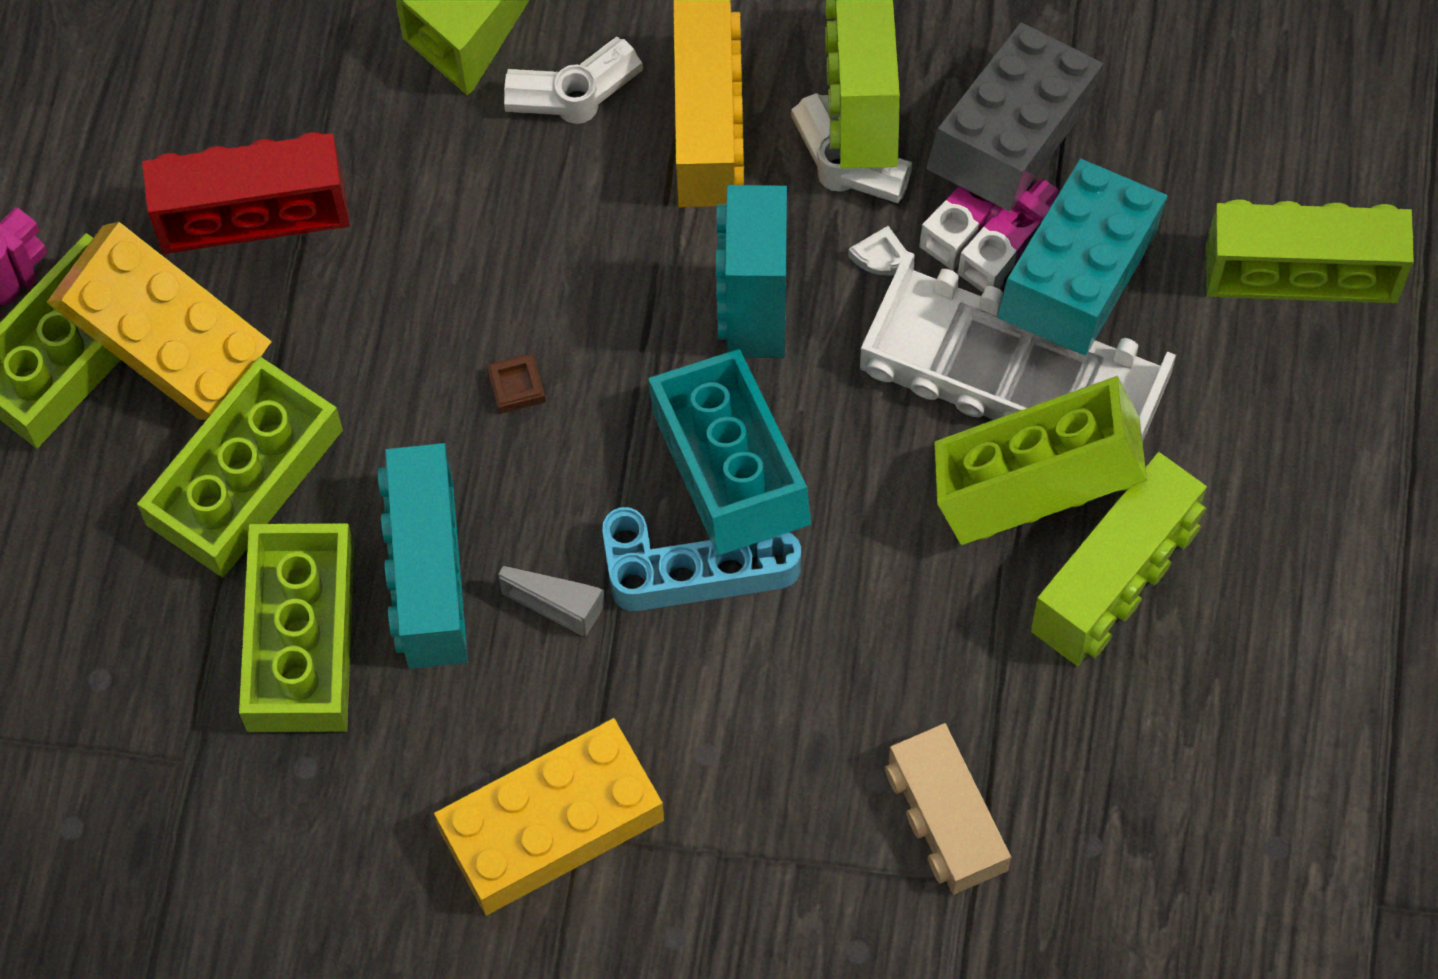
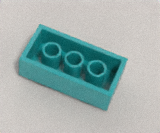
[997,158,1168,356]
[716,185,787,358]
[648,349,811,556]
[378,443,468,669]

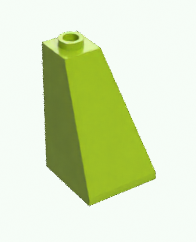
[395,0,529,95]

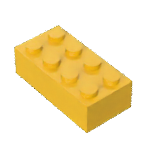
[674,0,744,207]
[46,222,272,420]
[434,718,664,916]

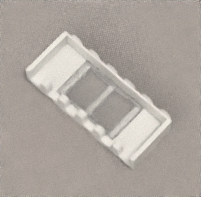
[860,251,1176,442]

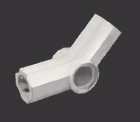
[504,36,643,124]
[791,93,912,203]

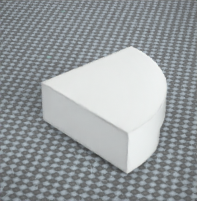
[848,226,906,276]

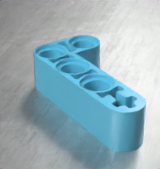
[602,507,801,611]

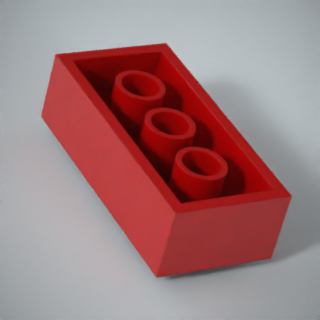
[142,132,350,254]

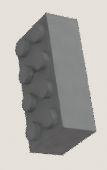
[926,22,1104,212]

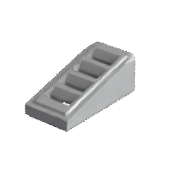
[498,566,605,636]

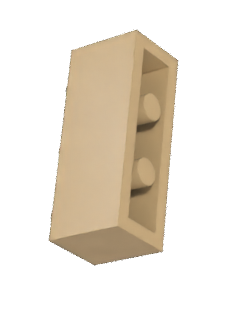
[885,723,1011,895]

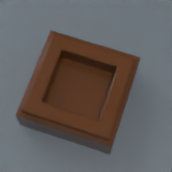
[486,353,546,414]

